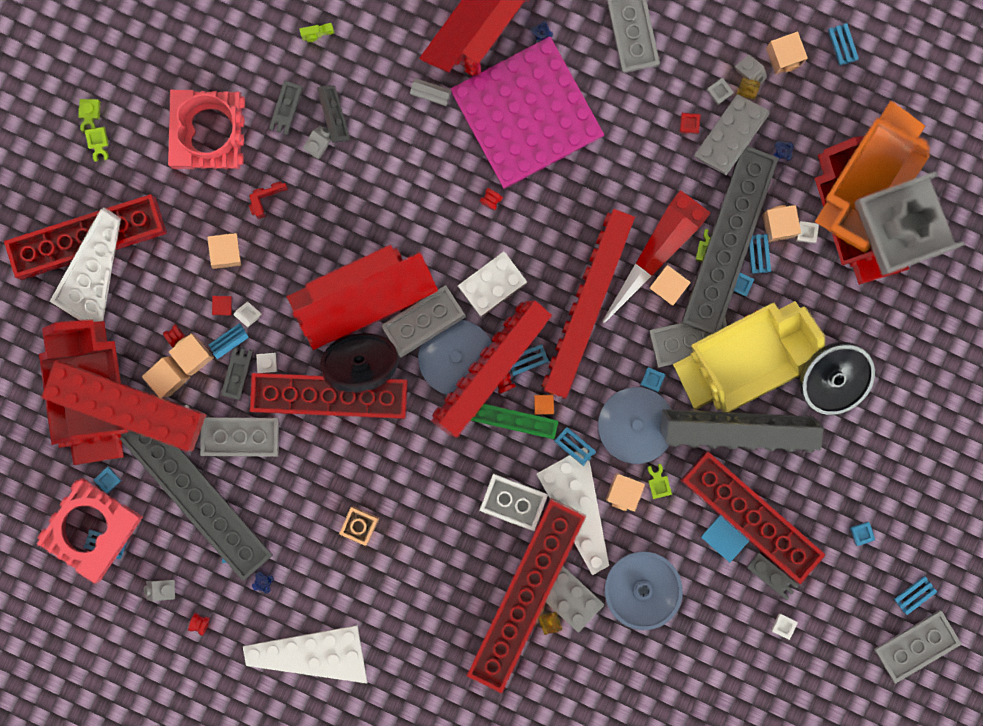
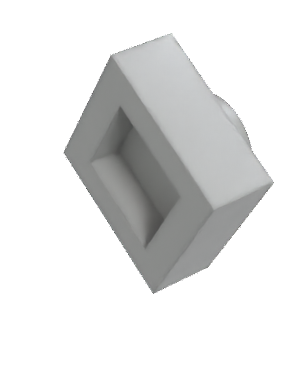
[706,78,734,105]

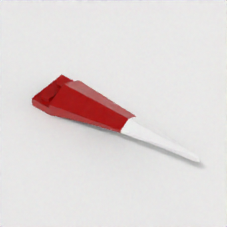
[603,190,710,323]

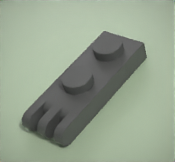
[269,81,303,135]
[221,346,253,400]
[746,552,799,600]

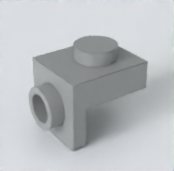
[735,55,767,89]
[303,126,332,159]
[144,579,175,601]

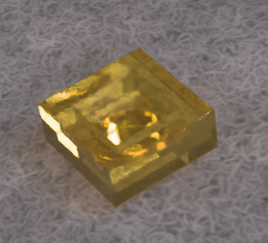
[736,77,761,100]
[538,611,563,635]

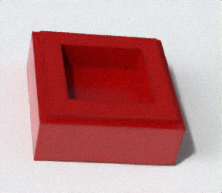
[679,113,701,134]
[212,296,233,316]

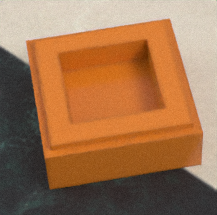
[534,395,554,415]

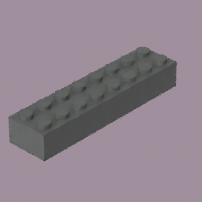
[660,409,824,452]

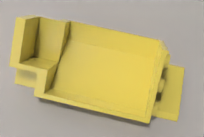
[673,301,825,412]

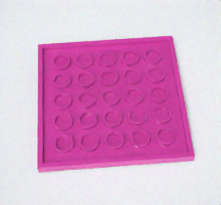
[450,36,604,189]

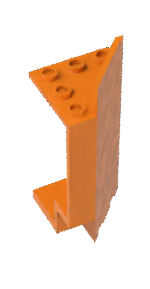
[815,101,930,253]

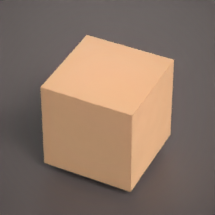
[766,32,808,75]
[762,205,801,242]
[207,233,241,269]
[650,265,691,305]
[169,334,214,376]
[142,356,191,398]
[606,473,645,511]
[339,506,379,546]

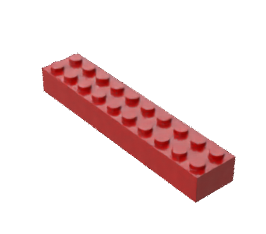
[541,209,635,399]
[467,498,586,693]

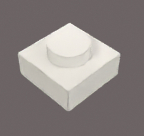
[796,221,819,244]
[234,301,261,327]
[256,353,278,373]
[771,613,798,640]

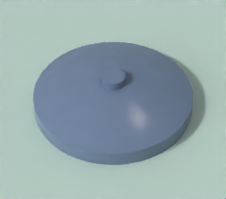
[418,320,492,395]
[598,387,671,464]
[604,552,683,630]

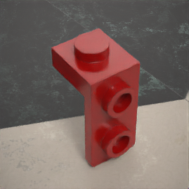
[249,182,288,219]

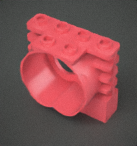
[168,90,245,169]
[37,479,143,584]

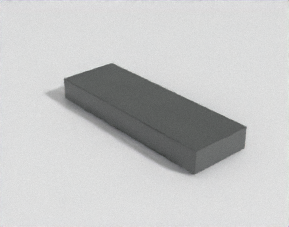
[317,85,350,143]

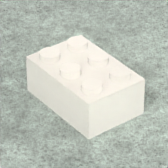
[458,252,527,318]
[480,474,548,531]

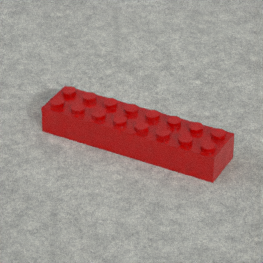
[4,194,167,280]
[431,300,552,438]
[41,361,206,451]
[250,373,408,419]
[680,451,825,584]

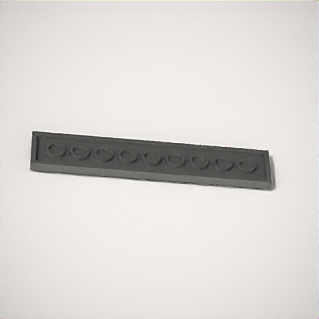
[681,146,779,335]
[119,429,273,581]

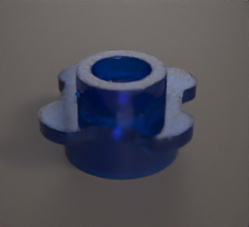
[531,21,553,43]
[774,141,794,161]
[252,572,274,594]

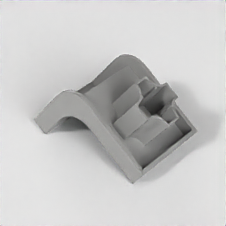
[854,172,965,275]

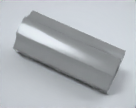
[410,78,451,106]

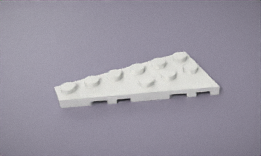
[50,208,121,322]
[536,447,609,575]
[243,625,368,683]

